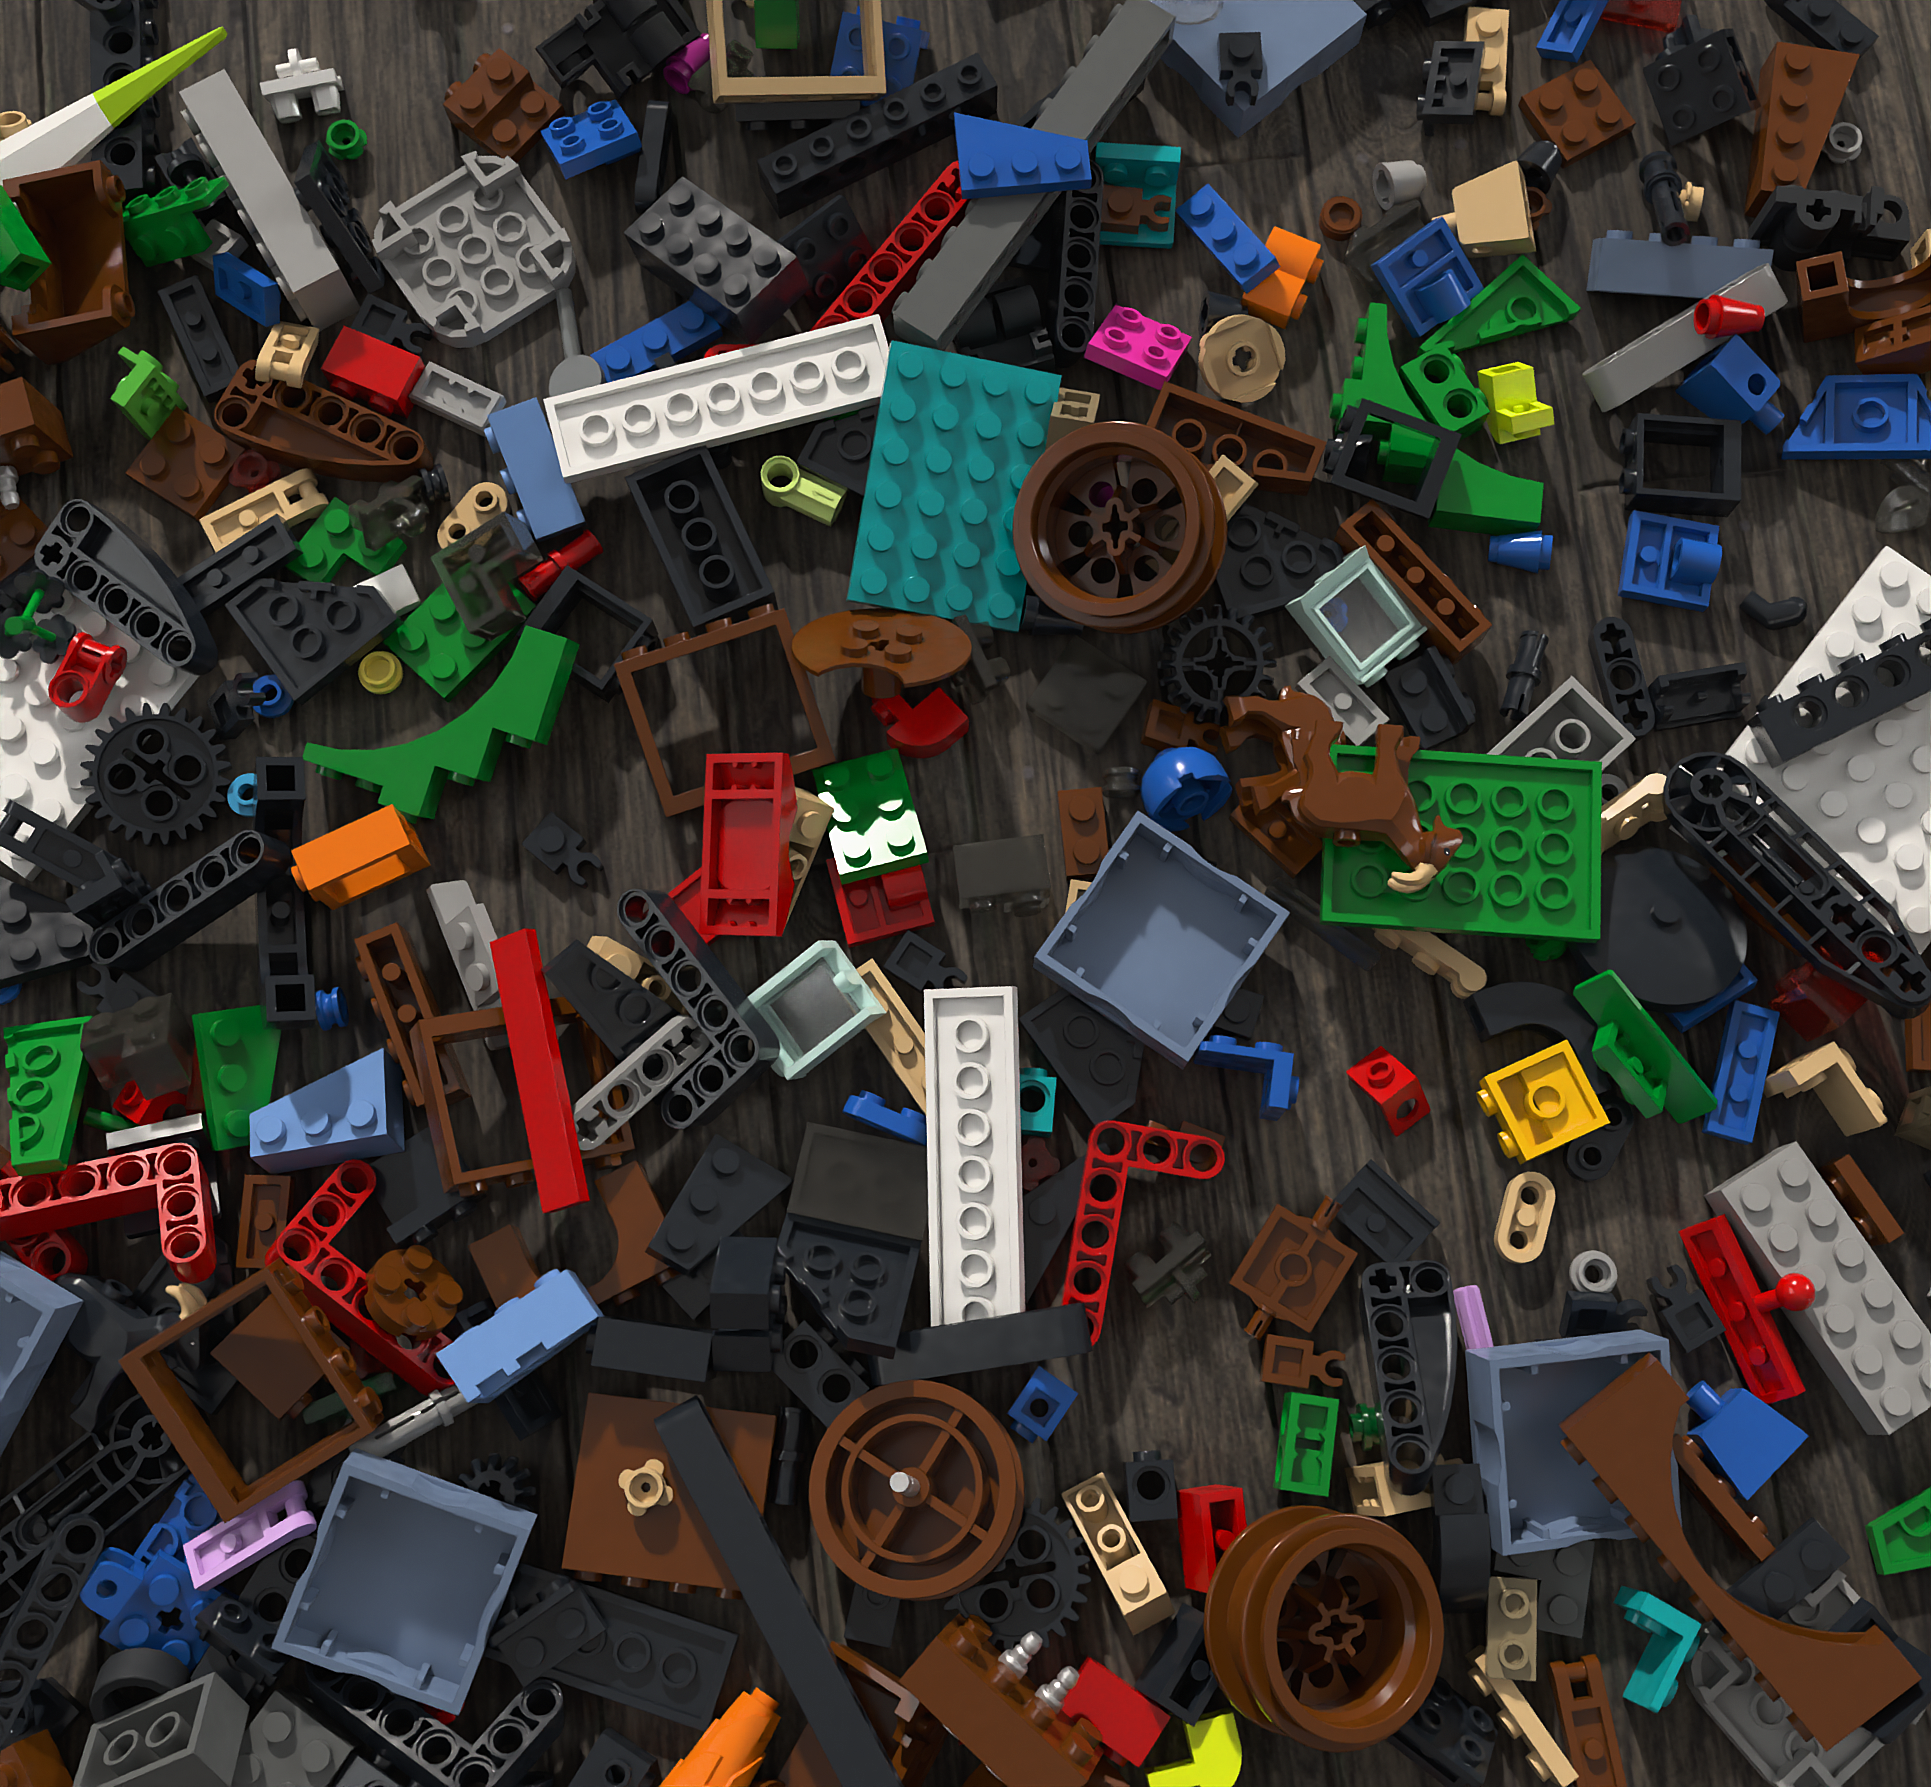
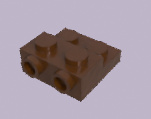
[443,48,565,163]

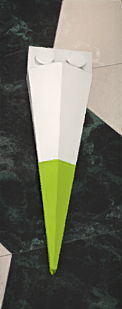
[0,27,228,215]

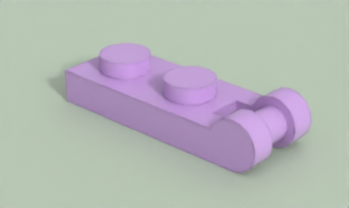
[183,1480,317,1592]

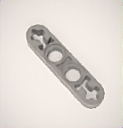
[571,1014,710,1151]

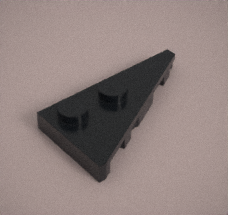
[1023,1141,1111,1304]

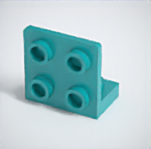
[1095,142,1181,249]
[1613,1586,1701,1713]

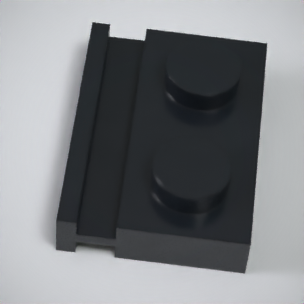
[1327,1159,1440,1262]

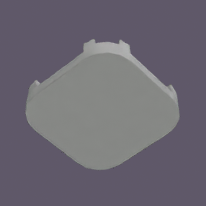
[371,151,576,348]
[1683,1569,1926,1787]

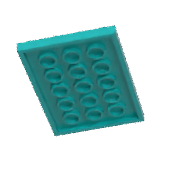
[846,340,1062,633]

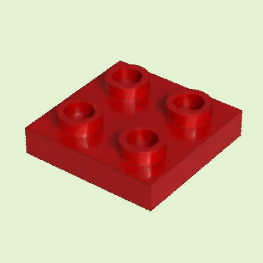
[826,858,935,948]

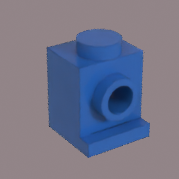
[1007,1366,1078,1444]

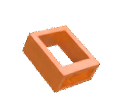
[291,804,430,910]

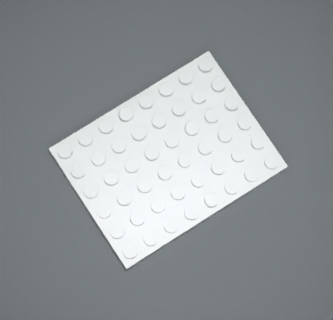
[1669,546,1931,973]

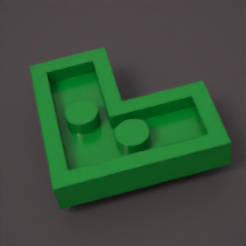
[285,497,407,583]

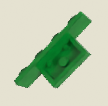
[122,177,229,267]
[1573,970,1718,1124]

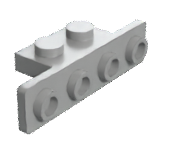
[426,880,510,1050]

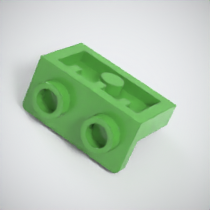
[110,347,188,440]

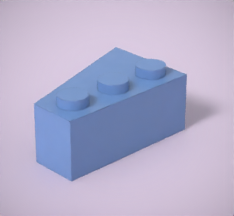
[484,397,587,543]
[250,1048,405,1174]
[436,1269,604,1403]

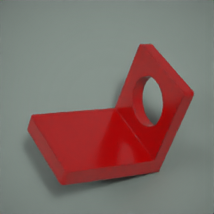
[1346,1046,1431,1137]
[112,1068,205,1126]

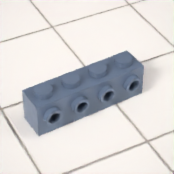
[1586,230,1774,299]

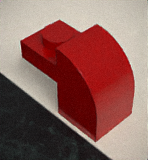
[870,687,969,758]

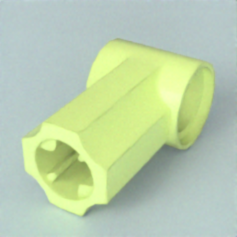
[761,455,847,527]

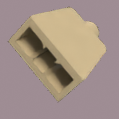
[1432,161,1536,258]
[1345,1453,1464,1516]

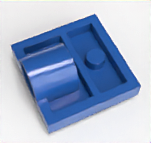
[540,99,642,179]
[1370,216,1484,338]
[1617,510,1722,612]

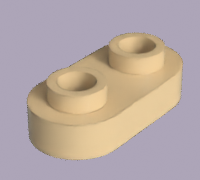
[437,482,511,561]
[1494,1172,1555,1264]

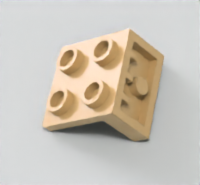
[1763,1042,1887,1136]

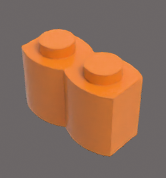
[1241,226,1324,329]

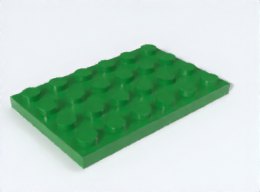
[1320,744,1602,943]

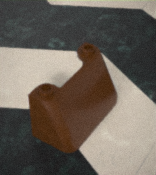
[2,160,135,365]
[749,1641,949,1787]

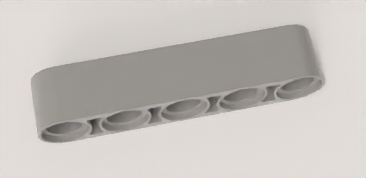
[1582,263,1788,412]

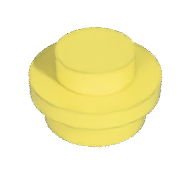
[358,651,403,694]

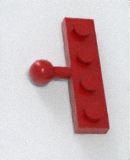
[1678,1214,1816,1404]

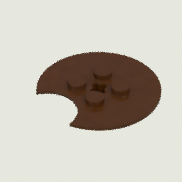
[792,608,972,699]

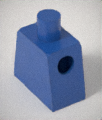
[1675,334,1785,435]
[1686,1381,1809,1500]

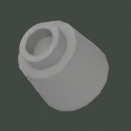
[1372,160,1427,210]

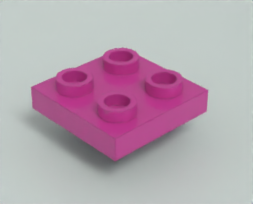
[1084,304,1192,391]

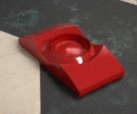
[699,753,798,937]

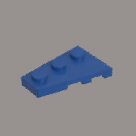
[954,113,1092,199]
[133,1473,223,1568]

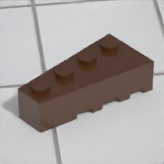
[1744,42,1860,217]
[1147,381,1327,496]

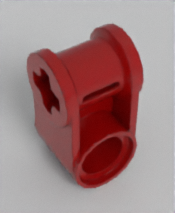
[48,632,128,723]

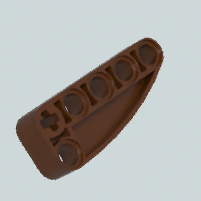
[214,360,434,483]

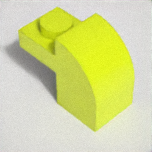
[1477,362,1555,444]
[1144,1707,1242,1787]

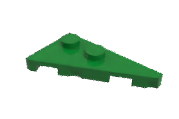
[1417,254,1581,356]

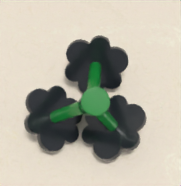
[0,569,77,664]

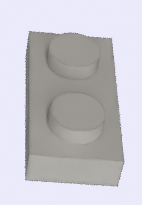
[1295,656,1389,746]

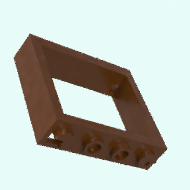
[614,603,836,817]
[409,996,635,1198]
[118,1257,385,1523]

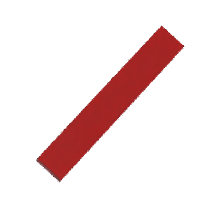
[490,928,590,1213]

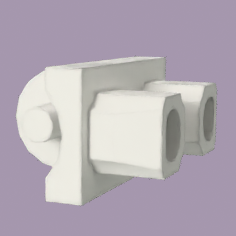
[260,48,344,124]

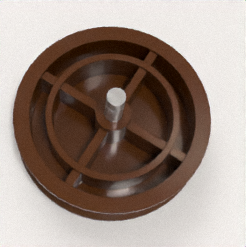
[809,1380,1025,1601]

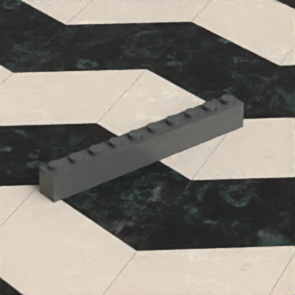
[892,0,1176,351]

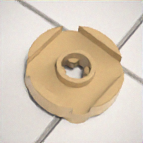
[1199,315,1285,403]

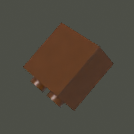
[210,1293,350,1421]

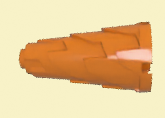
[659,1687,781,1787]

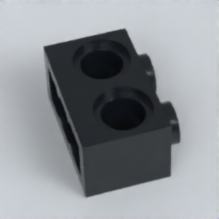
[771,1320,871,1428]

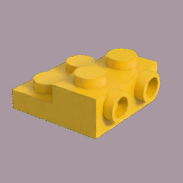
[1476,1040,1610,1165]

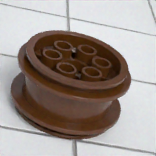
[1013,421,1228,634]
[1204,1505,1444,1752]

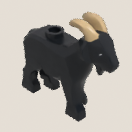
[43,1272,210,1433]

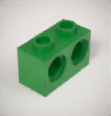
[1398,343,1490,441]
[1273,1392,1339,1497]

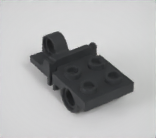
[535,0,701,99]
[1748,185,1910,272]
[954,276,1055,374]

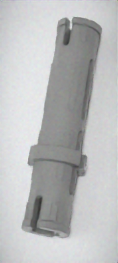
[348,1385,478,1457]

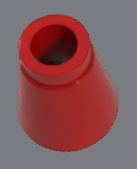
[1693,295,1765,339]

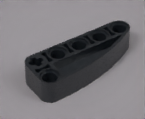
[34,499,218,676]
[1359,1260,1457,1496]

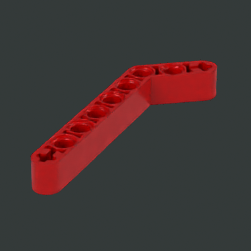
[704,161,971,358]

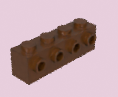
[1334,499,1492,666]
[354,922,472,1112]

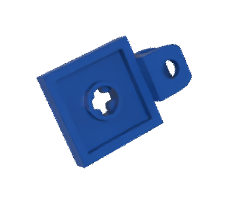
[80,1547,240,1673]

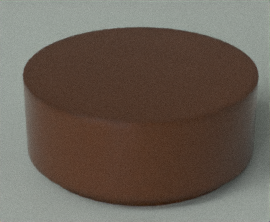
[1319,196,1362,241]

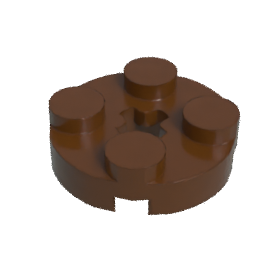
[364,1245,463,1340]

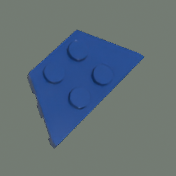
[1781,374,1931,460]

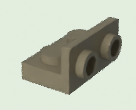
[1485,1575,1537,1681]

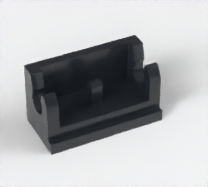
[1647,662,1751,732]

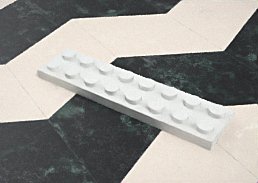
[543,314,889,483]
[924,986,1025,1364]

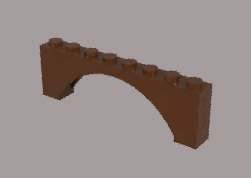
[1558,1353,1922,1752]

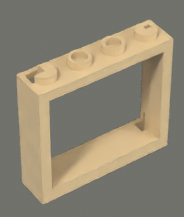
[706,0,886,103]

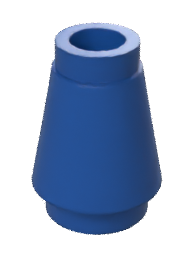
[1488,530,1553,574]

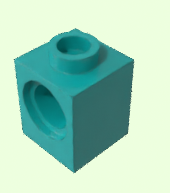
[1020,1068,1057,1138]

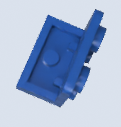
[830,6,930,106]
[1193,1035,1299,1121]

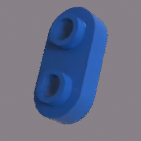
[842,1090,927,1147]

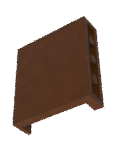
[562,1392,779,1600]

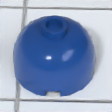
[1141,747,1232,832]

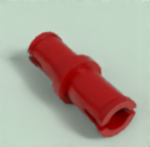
[517,529,603,602]

